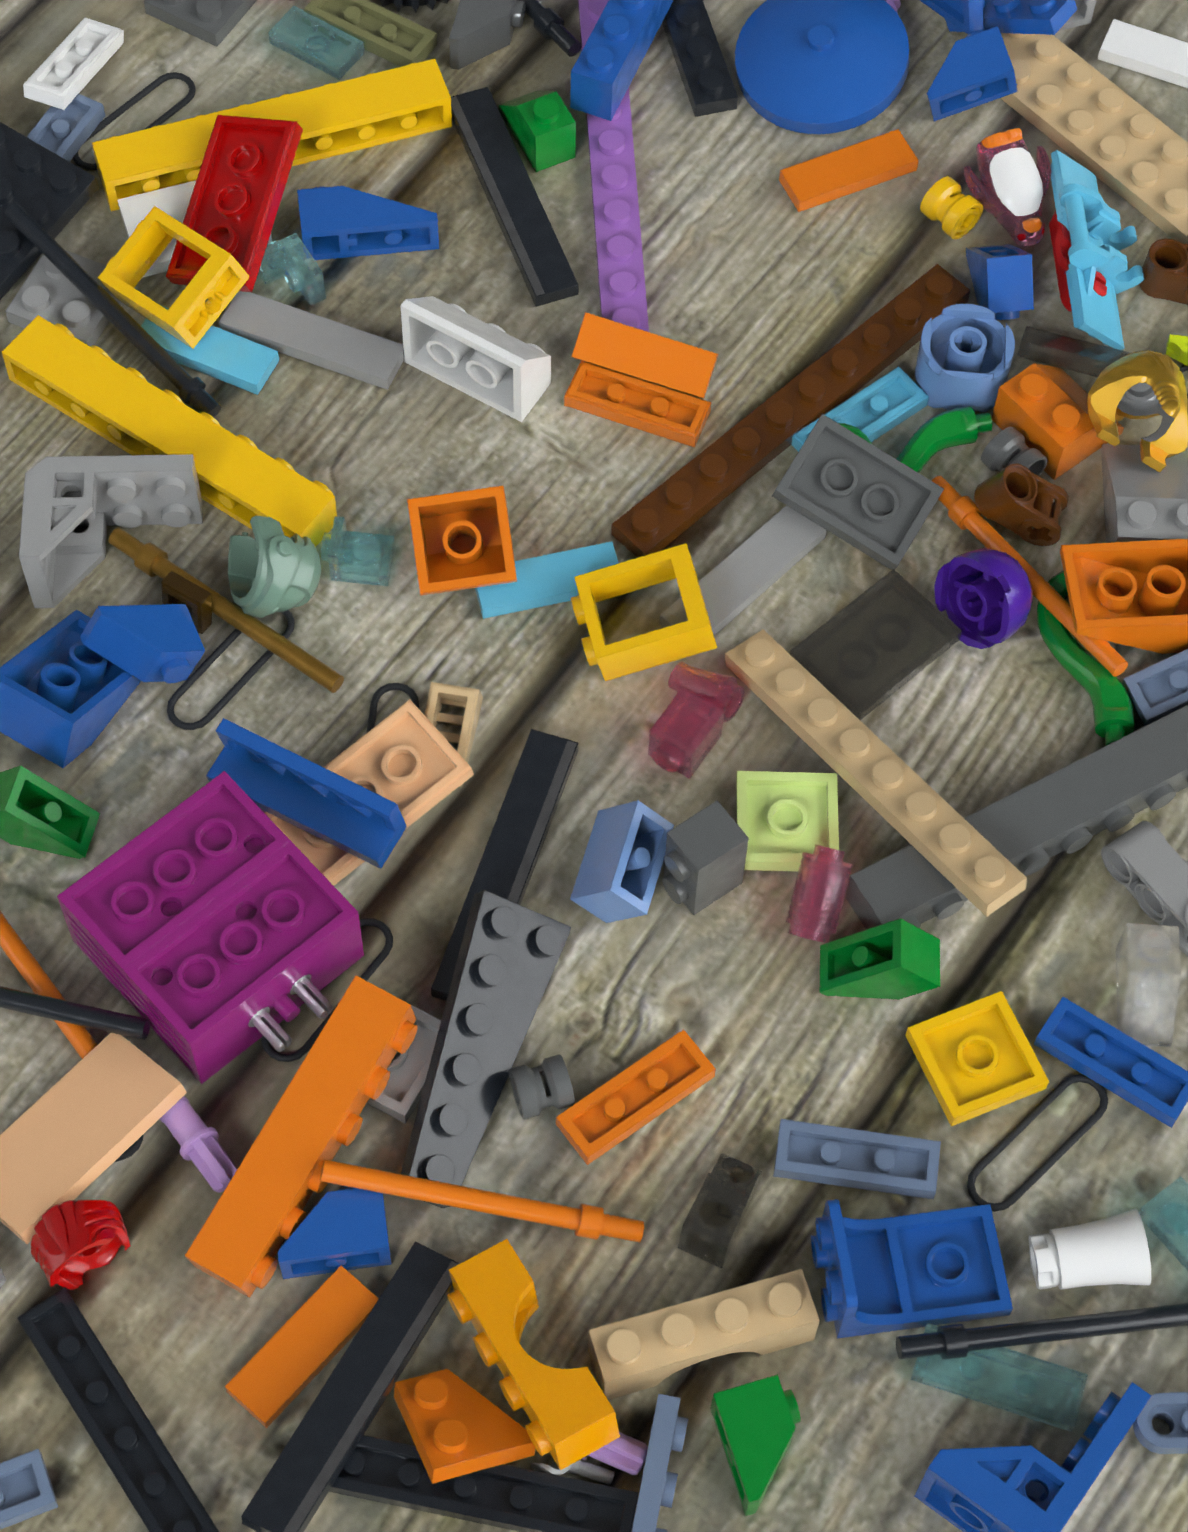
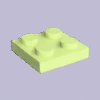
[736,771,840,872]

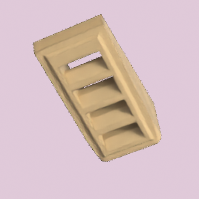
[425,682,483,788]

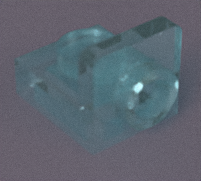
[259,233,326,306]
[321,516,395,586]

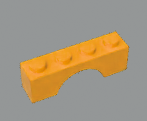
[447,1239,620,1470]

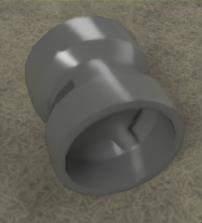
[981,426,1048,476]
[509,1054,575,1120]

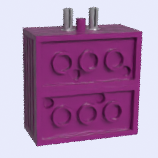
[57,771,364,1085]

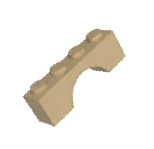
[588,1269,820,1400]

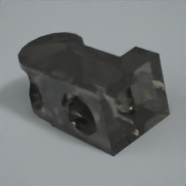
[678,1153,762,1269]

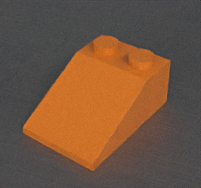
[1060,539,1188,654]

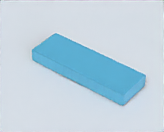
[141,304,279,395]
[791,366,929,452]
[475,541,619,619]

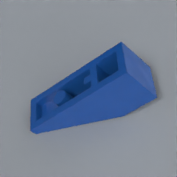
[297,186,439,261]

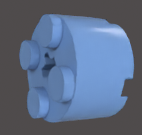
[915,304,1015,412]

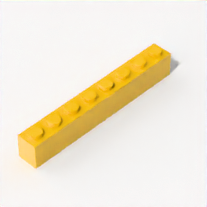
[92,59,452,212]
[2,315,338,547]

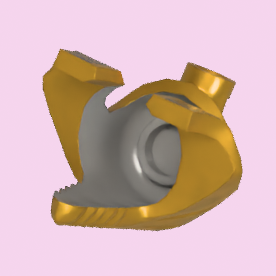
[1087,350,1188,472]

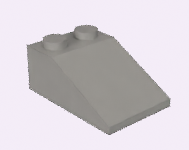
[1101,444,1188,543]

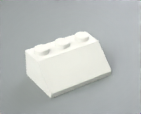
[400,296,551,422]

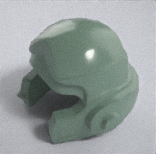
[228,516,321,618]

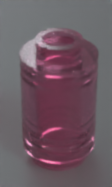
[785,844,853,943]

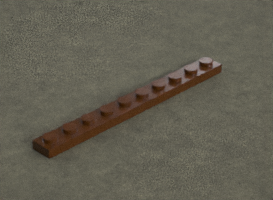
[611,264,971,558]

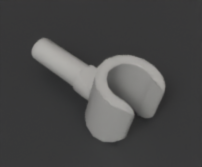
[531,1459,614,1485]

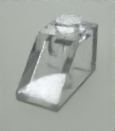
[1116,923,1181,1047]

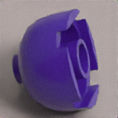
[934,548,1033,649]

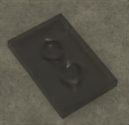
[789,569,962,720]

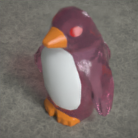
[964,128,1051,247]

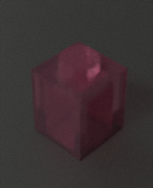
[648,687,724,779]

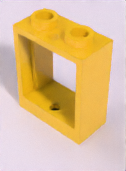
[98,206,250,349]
[571,543,717,681]

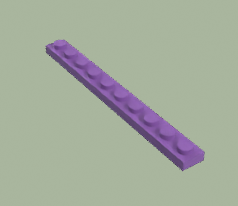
[578,0,649,332]

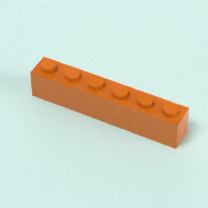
[185,975,418,1298]

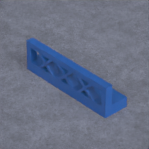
[206,718,407,869]

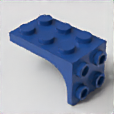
[811,1199,1013,1339]

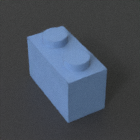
[570,800,674,923]

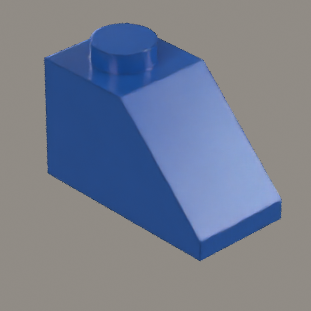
[927,26,1018,122]
[966,244,1034,320]
[80,604,205,683]
[278,1185,392,1279]

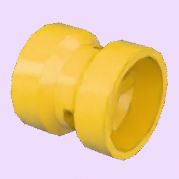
[920,176,984,240]

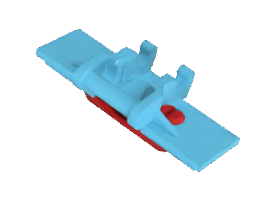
[1049,150,1144,351]

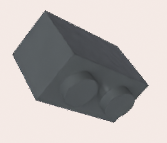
[662,800,749,915]

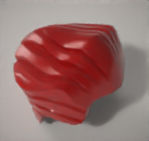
[31,1200,131,1290]

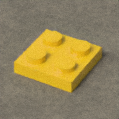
[905,991,1049,1127]

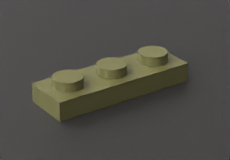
[304,0,437,67]

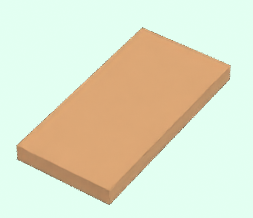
[265,699,474,886]
[0,1033,187,1244]

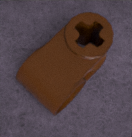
[1139,238,1188,305]
[974,463,1069,546]

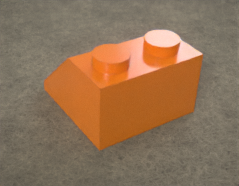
[992,363,1124,480]
[407,486,517,596]

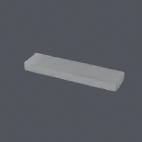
[219,291,404,390]
[659,505,827,636]

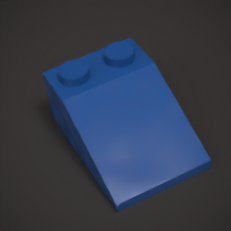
[0,610,141,768]

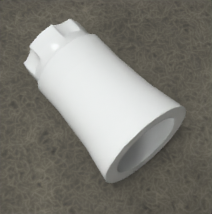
[1028,1209,1151,1290]

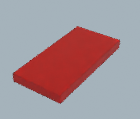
[165,115,303,293]

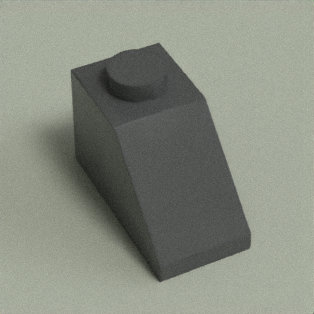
[449,0,526,70]

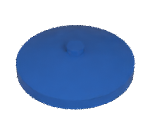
[735,0,909,134]

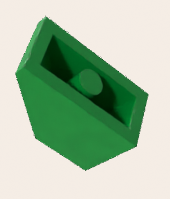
[498,90,576,172]
[0,765,101,859]
[819,918,940,1000]
[710,1374,801,1516]

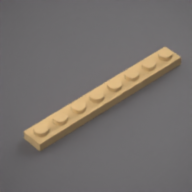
[725,629,1027,917]

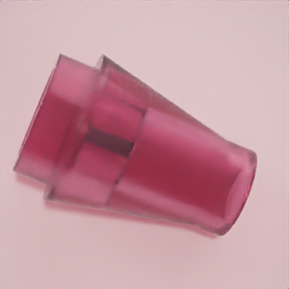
[668,662,745,722]

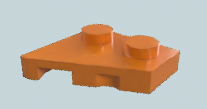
[394,1368,535,1484]

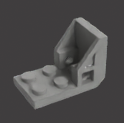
[19,454,203,608]

